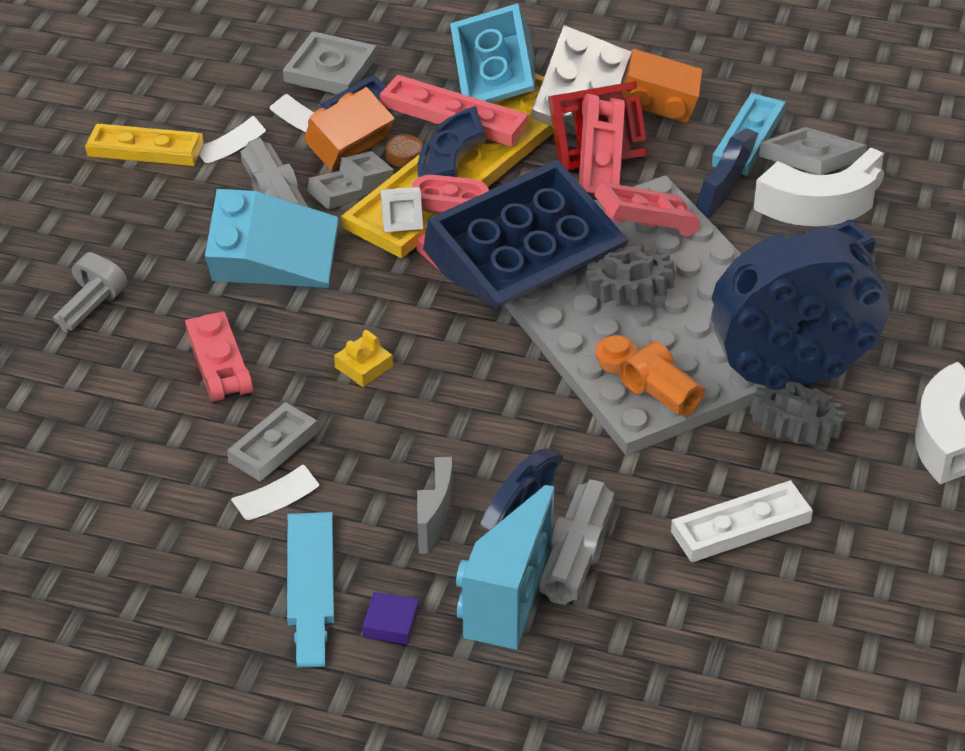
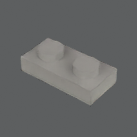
[227,402,318,482]

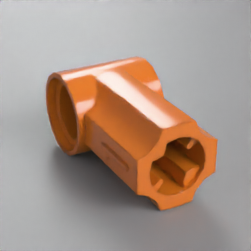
[618,341,705,418]

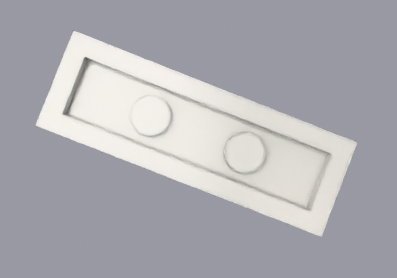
[671,480,813,563]

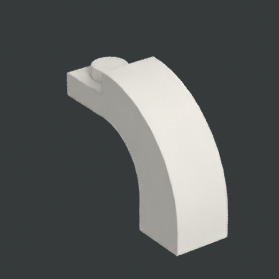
[754,148,884,226]
[915,362,965,484]

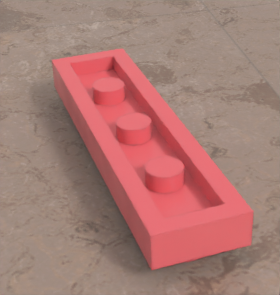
[380,75,528,147]

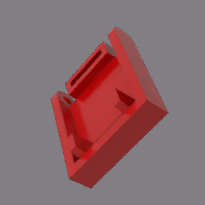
[547,81,648,170]

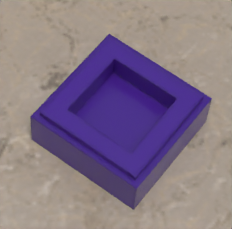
[362,592,419,645]

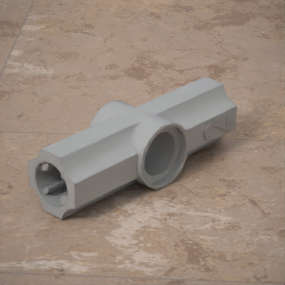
[240,138,308,207]
[539,479,615,605]

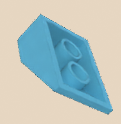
[450,3,535,103]
[205,189,339,288]
[456,485,554,650]

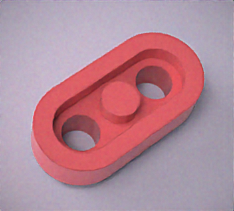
[412,175,489,213]

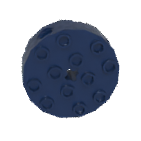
[711,227,890,390]

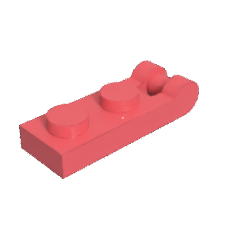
[579,94,625,199]
[594,182,700,237]
[185,311,253,402]

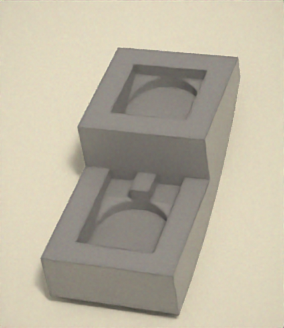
[307,151,394,210]
[417,457,453,554]

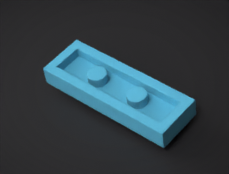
[712,93,786,176]

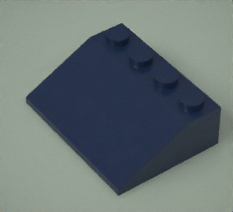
[423,159,628,309]

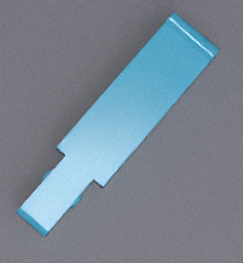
[287,512,334,668]

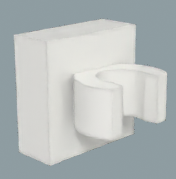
[380,187,423,232]

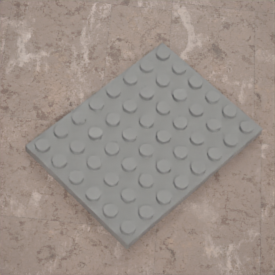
[504,175,766,456]

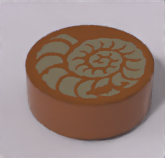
[386,134,423,168]

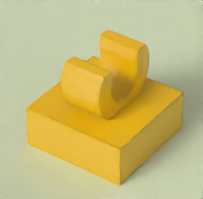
[334,330,393,387]

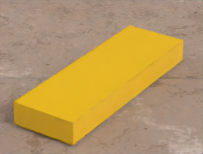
[85,124,204,166]

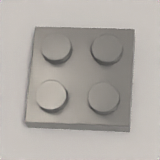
[283,31,377,95]
[759,127,867,175]

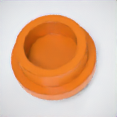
[595,335,637,374]

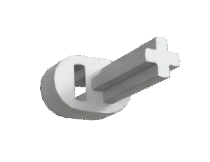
[53,252,128,333]

